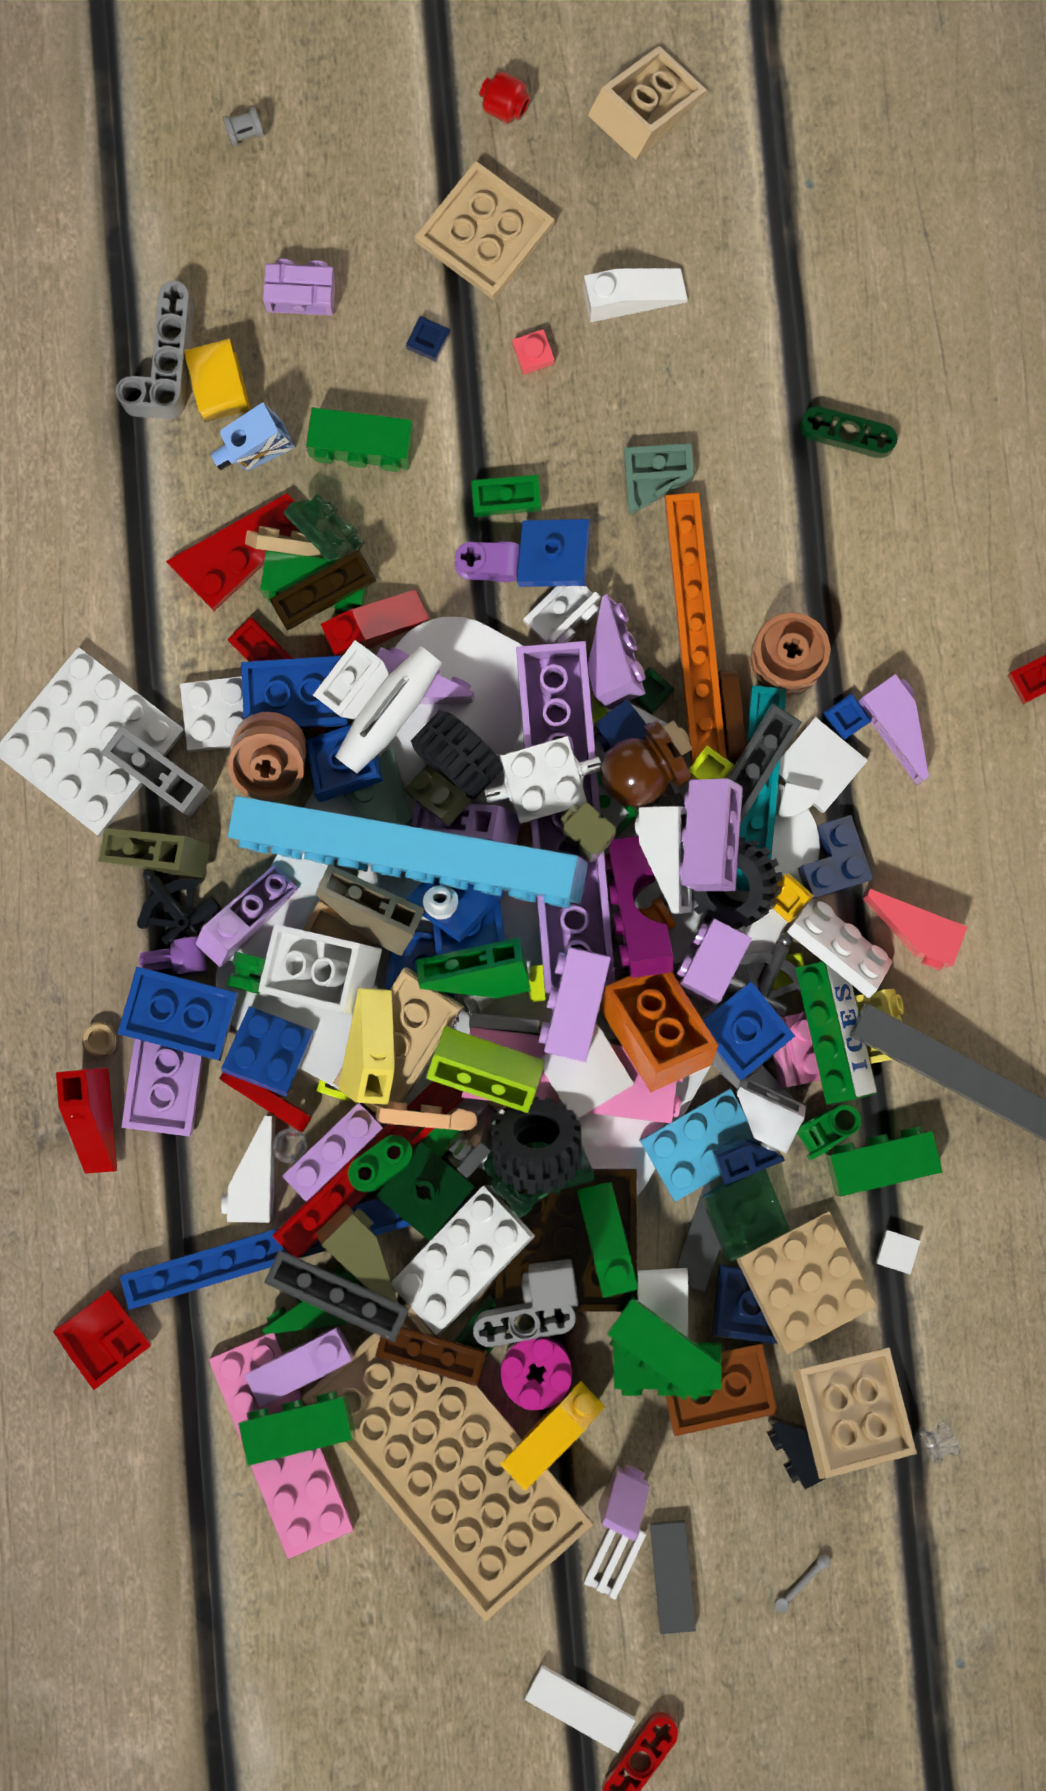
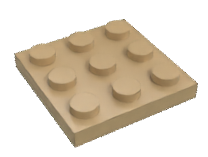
[415,161,555,300]
[736,1211,877,1355]
[793,1348,917,1479]

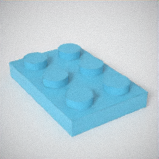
[639,1089,760,1202]

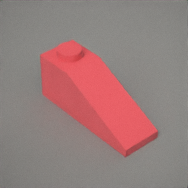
[862,889,968,971]

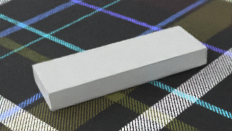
[524,1664,636,1753]

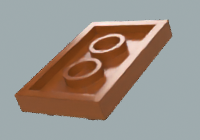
[665,1342,778,1437]

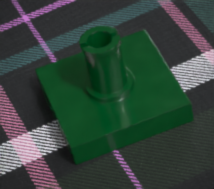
[376,1142,475,1241]

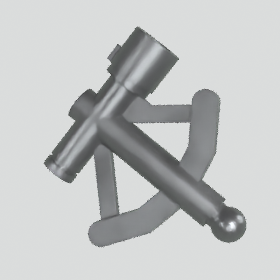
[724,933,801,1017]

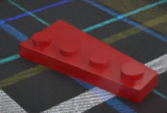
[166,493,311,612]

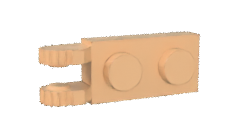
[376,1101,478,1131]

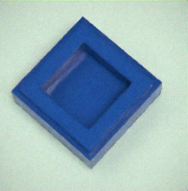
[823,693,872,741]

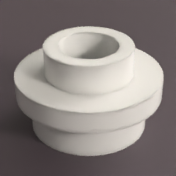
[423,885,459,919]

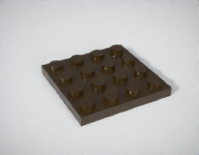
[496,1169,637,1312]

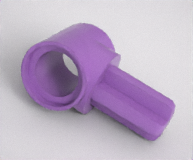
[139,937,208,975]

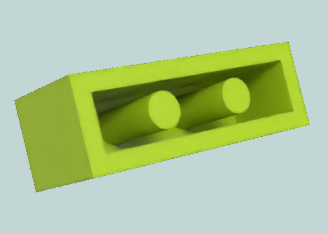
[426,1026,546,1113]

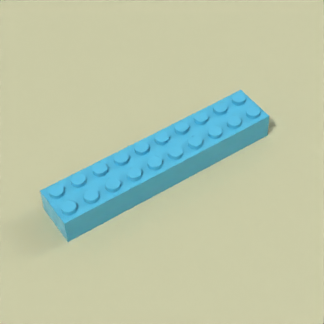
[227,796,588,909]

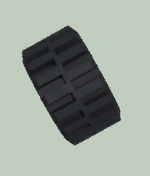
[411,710,503,800]
[692,837,783,930]
[492,1097,582,1194]

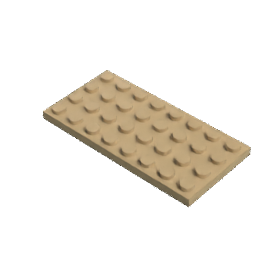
[301,1304,594,1622]

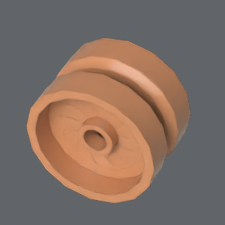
[750,612,831,696]
[228,712,307,801]

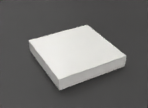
[779,717,868,813]
[540,1024,634,1120]

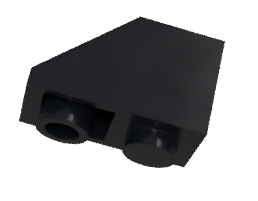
[767,1417,827,1490]

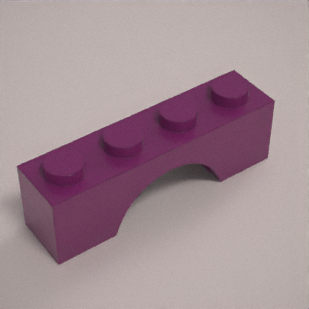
[604,836,673,978]

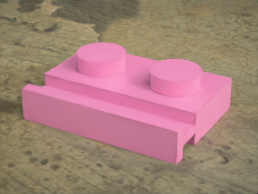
[773,1012,821,1089]

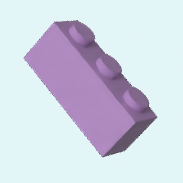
[680,779,742,891]
[538,946,611,1062]
[282,1103,385,1202]

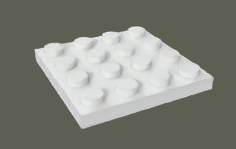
[0,647,185,837]

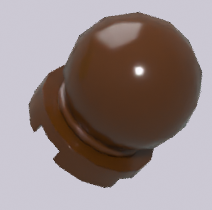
[601,720,691,807]

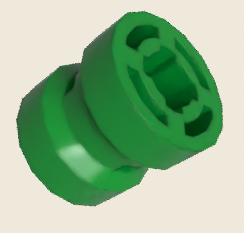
[226,952,266,994]

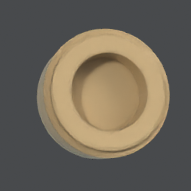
[82,1022,119,1057]

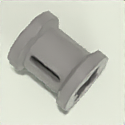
[223,107,264,147]

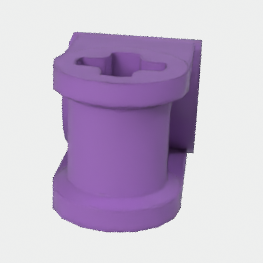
[455,541,519,582]

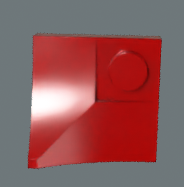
[53,1289,152,1390]

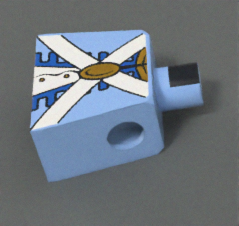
[210,402,295,471]

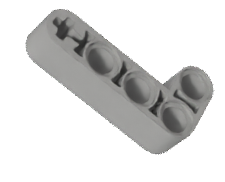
[116,281,194,419]

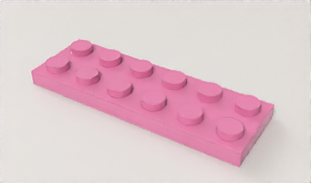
[208,1333,354,1559]

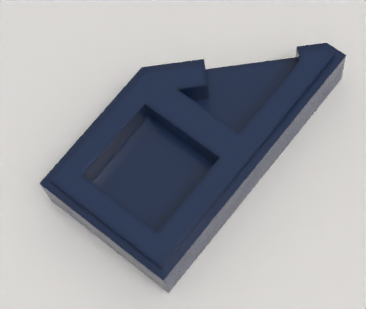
[712,1138,785,1185]

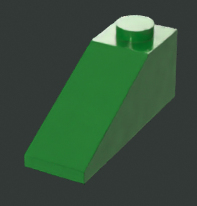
[416,937,531,998]
[577,1182,638,1298]

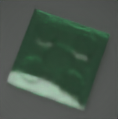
[700,1169,790,1261]

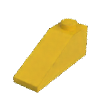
[500,1381,605,1491]

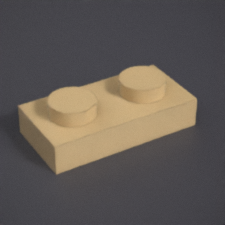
[245,526,322,558]

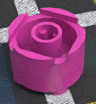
[501,1336,572,1410]

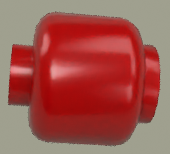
[479,71,531,124]

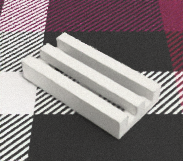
[583,1528,646,1600]

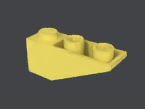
[338,988,395,1104]

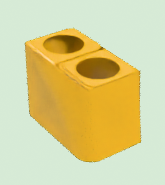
[184,338,250,422]

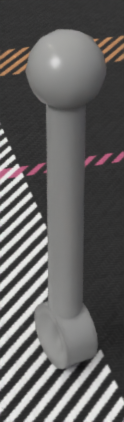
[774,1554,831,1613]

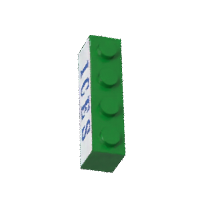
[795,961,878,1105]

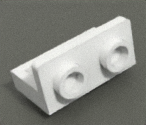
[523,586,601,644]

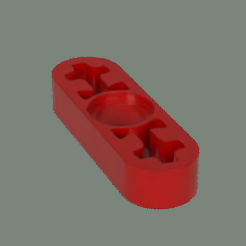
[219,1072,312,1133]
[602,1712,678,1791]

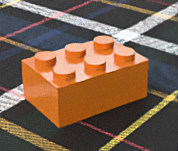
[599,972,718,1092]

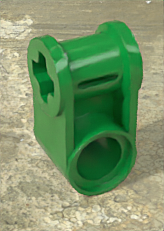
[796,1104,861,1161]

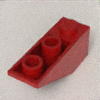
[56,1067,118,1174]

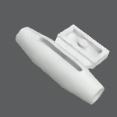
[313,640,442,773]

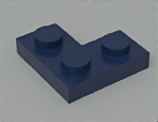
[797,815,874,900]

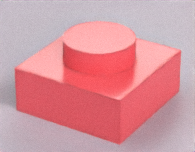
[512,329,555,375]

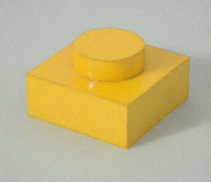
[773,873,814,923]

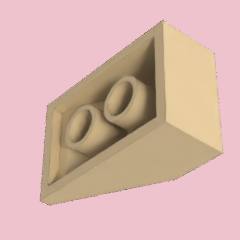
[588,46,707,160]

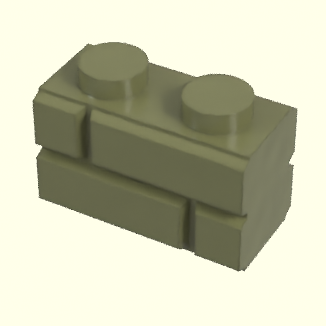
[560,803,616,863]

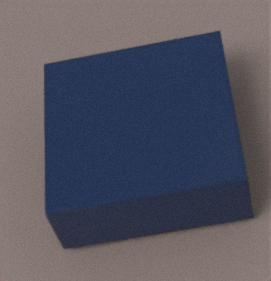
[406,316,450,362]

